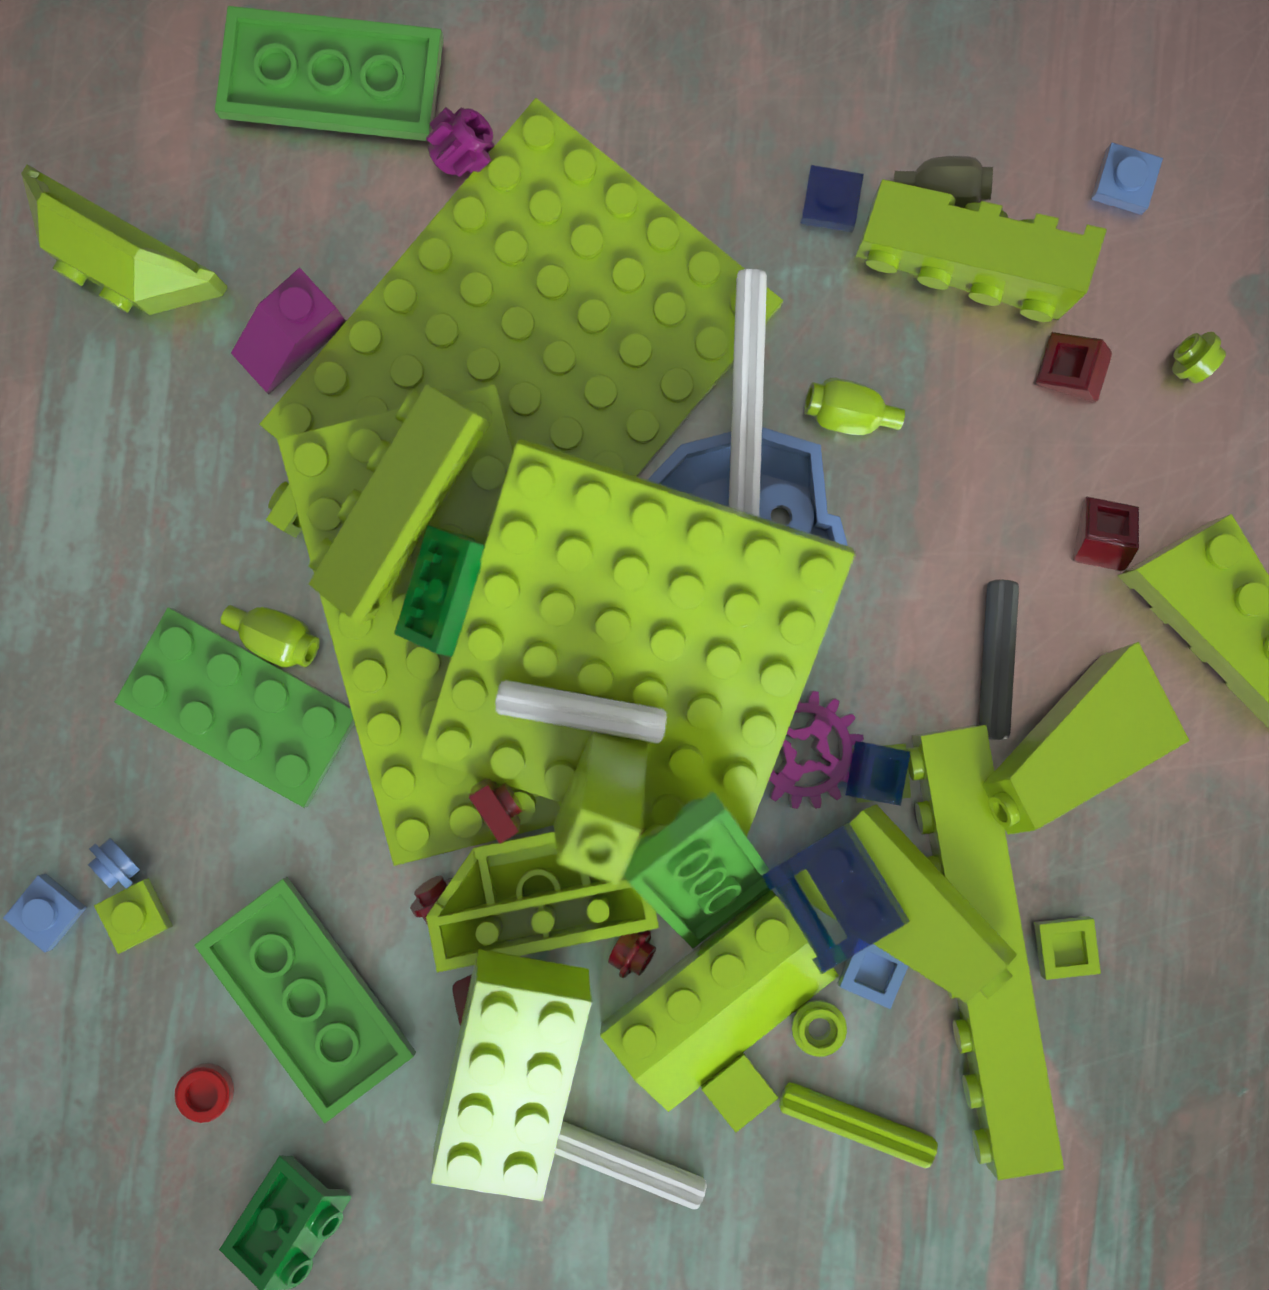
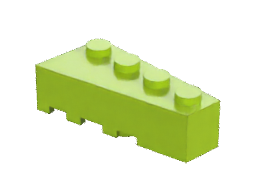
[855,179,1107,322]
[1117,514,1269,729]

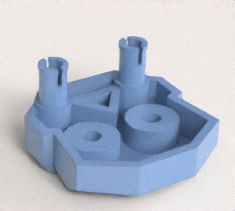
[648,427,848,546]

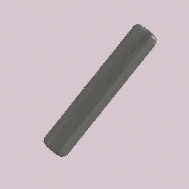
[979,579,1019,740]

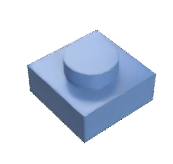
[1091,143,1163,215]
[3,873,87,953]
[837,935,908,1009]

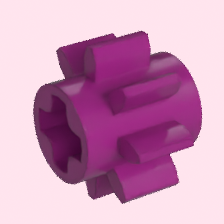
[426,107,494,177]

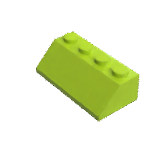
[308,384,490,625]
[600,889,840,1112]

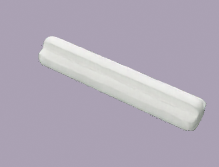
[495,681,667,743]
[554,1121,707,1209]

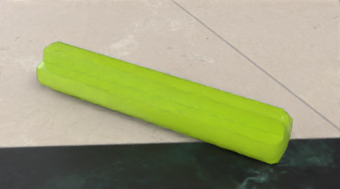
[779,1082,938,1168]

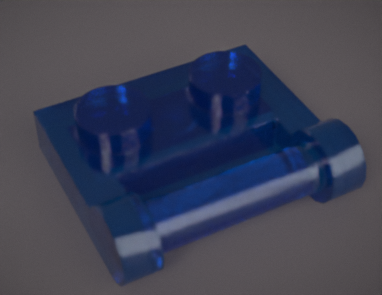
[762,823,910,974]

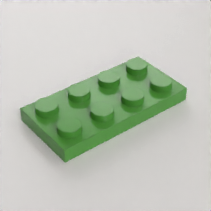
[215,6,444,141]
[114,607,355,808]
[623,792,779,949]
[194,877,416,1124]

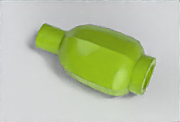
[804,378,905,435]
[220,605,320,668]

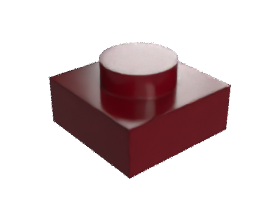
[469,779,523,844]

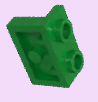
[394,525,485,657]
[219,1155,351,1290]

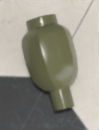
[894,156,993,208]

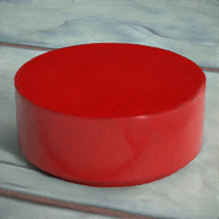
[175,1063,234,1123]

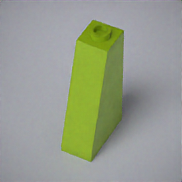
[982,642,1190,835]
[554,731,648,885]
[786,804,1017,1003]

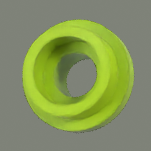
[1172,332,1226,383]
[792,1000,847,1057]

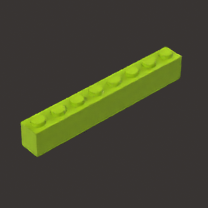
[906,725,1064,1181]

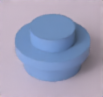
[88,838,140,889]

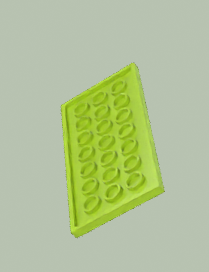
[277,384,561,866]

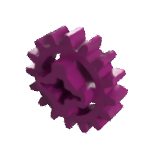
[768,691,864,809]

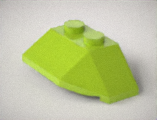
[21,164,228,315]
[426,831,659,973]

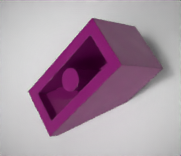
[231,267,346,394]

